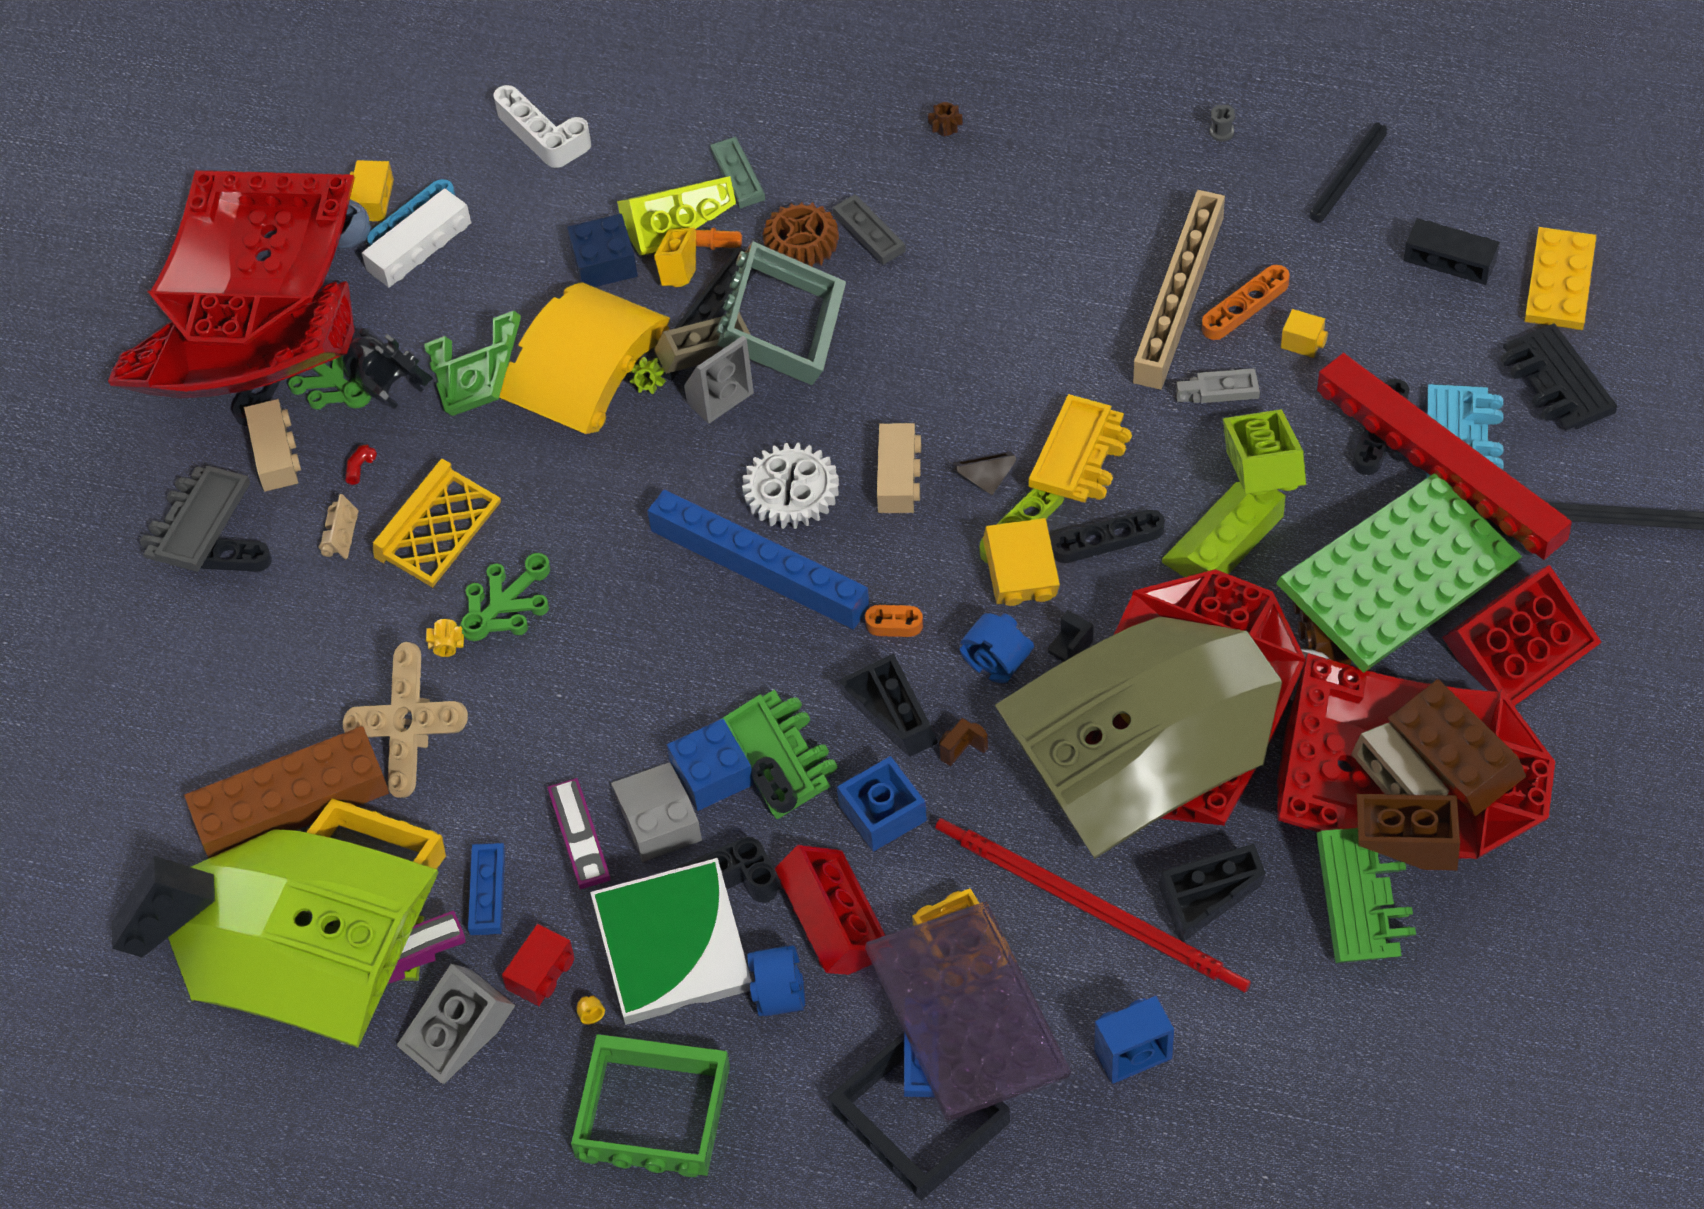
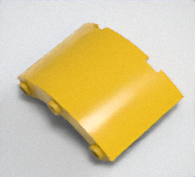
[499,282,670,434]

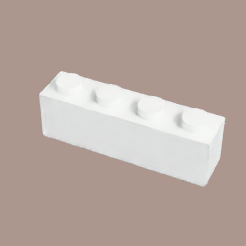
[362,188,471,288]

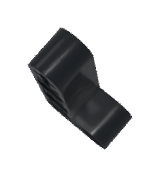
[666,837,778,903]

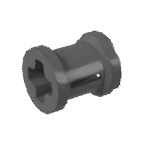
[1209,105,1235,142]

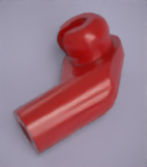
[345,445,377,485]

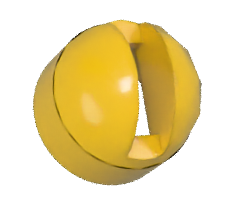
[576,996,605,1025]

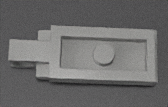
[1176,369,1260,403]

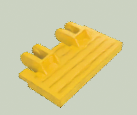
[1029,394,1132,503]

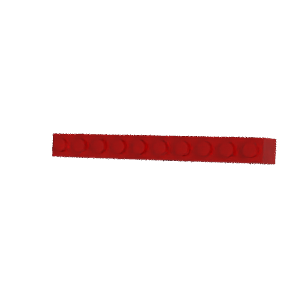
[1317,352,1572,560]

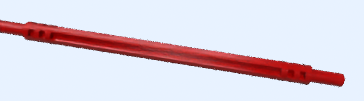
[935,818,1251,993]

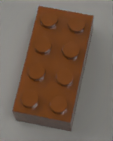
[1388,679,1526,816]

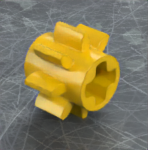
[426,619,464,657]

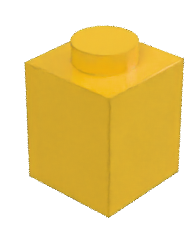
[1281,309,1328,358]

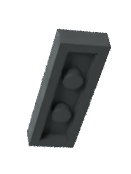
[833,194,906,265]

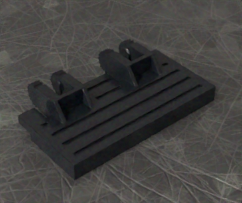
[1500,323,1617,431]

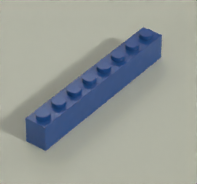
[647,490,870,630]

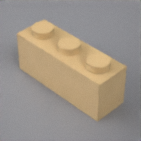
[244,399,301,492]
[877,423,921,513]

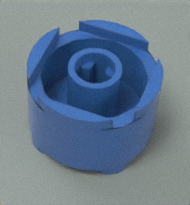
[960,613,1035,683]
[747,945,805,1017]

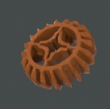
[763,201,839,267]

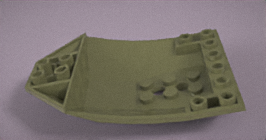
[995,616,1282,859]

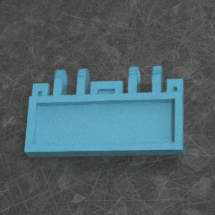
[1426,384,1503,479]

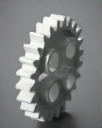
[742,443,839,529]

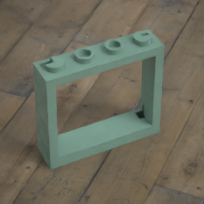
[717,241,846,385]

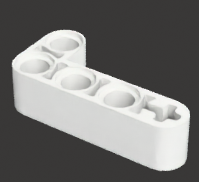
[494,85,591,168]

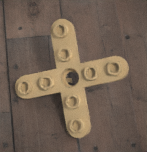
[343,642,468,798]

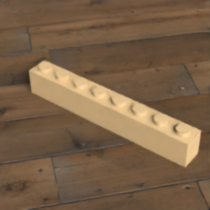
[1133,190,1225,390]

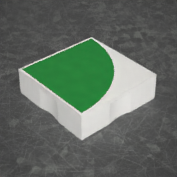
[590,858,752,1025]

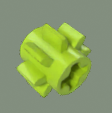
[630,357,666,394]

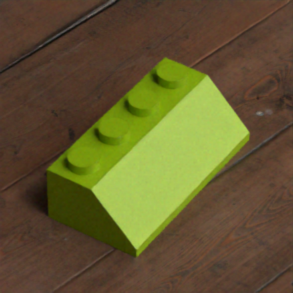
[1162,482,1286,577]

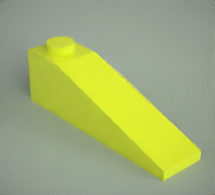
[617,176,736,255]

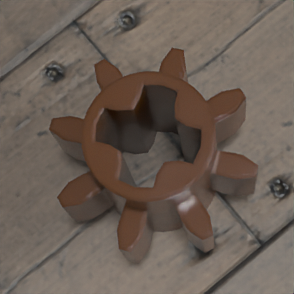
[928,102,963,136]

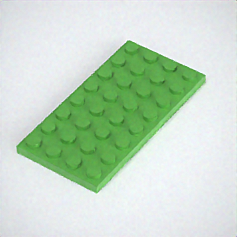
[1276,473,1522,673]

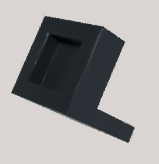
[1048,610,1093,662]

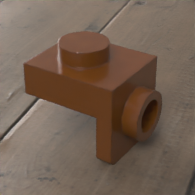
[939,718,988,767]

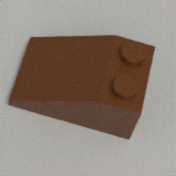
[1357,794,1460,871]

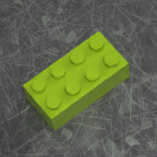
[1223,409,1306,495]

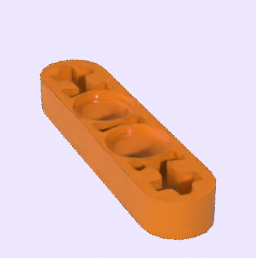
[1201,265,1290,340]

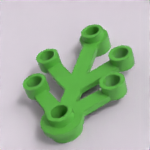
[288,356,372,409]
[460,553,550,641]

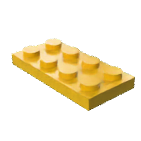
[1524,227,1596,330]

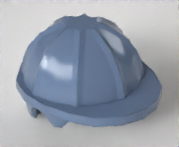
[337,199,371,249]

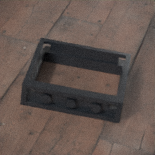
[828,1032,1010,1201]

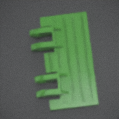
[721,689,838,819]
[1316,828,1416,963]

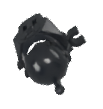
[342,328,433,409]

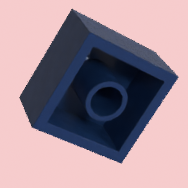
[567,214,638,287]

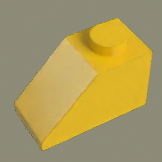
[654,227,696,287]

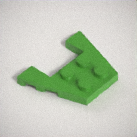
[425,311,521,416]

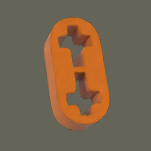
[865,605,923,637]

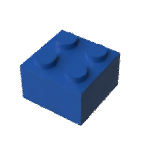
[667,719,754,811]
[837,756,927,852]
[1094,996,1174,1084]

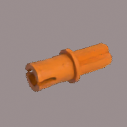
[696,228,742,250]

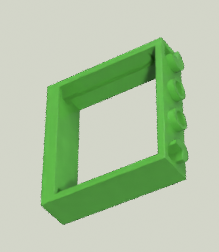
[571,1034,730,1177]

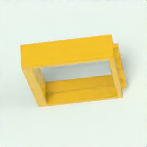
[306,798,446,869]

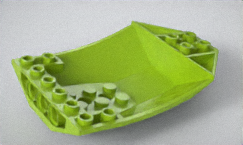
[168,829,439,1048]

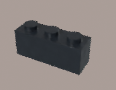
[1404,218,1500,285]

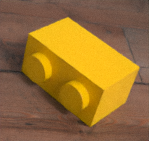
[350,160,394,222]

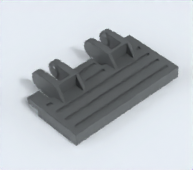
[140,466,250,572]

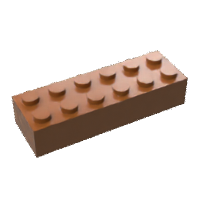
[184,726,389,859]

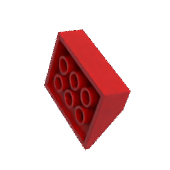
[1442,565,1602,706]

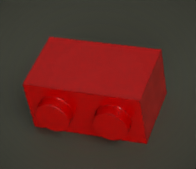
[502,924,574,1006]

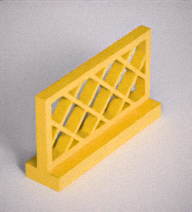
[373,458,501,588]

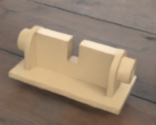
[319,494,358,559]

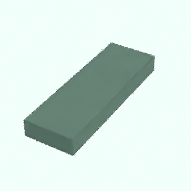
[710,137,765,208]

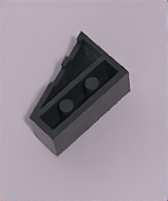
[838,653,938,757]
[1159,844,1266,942]
[112,856,215,957]

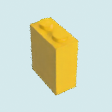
[983,518,1060,606]

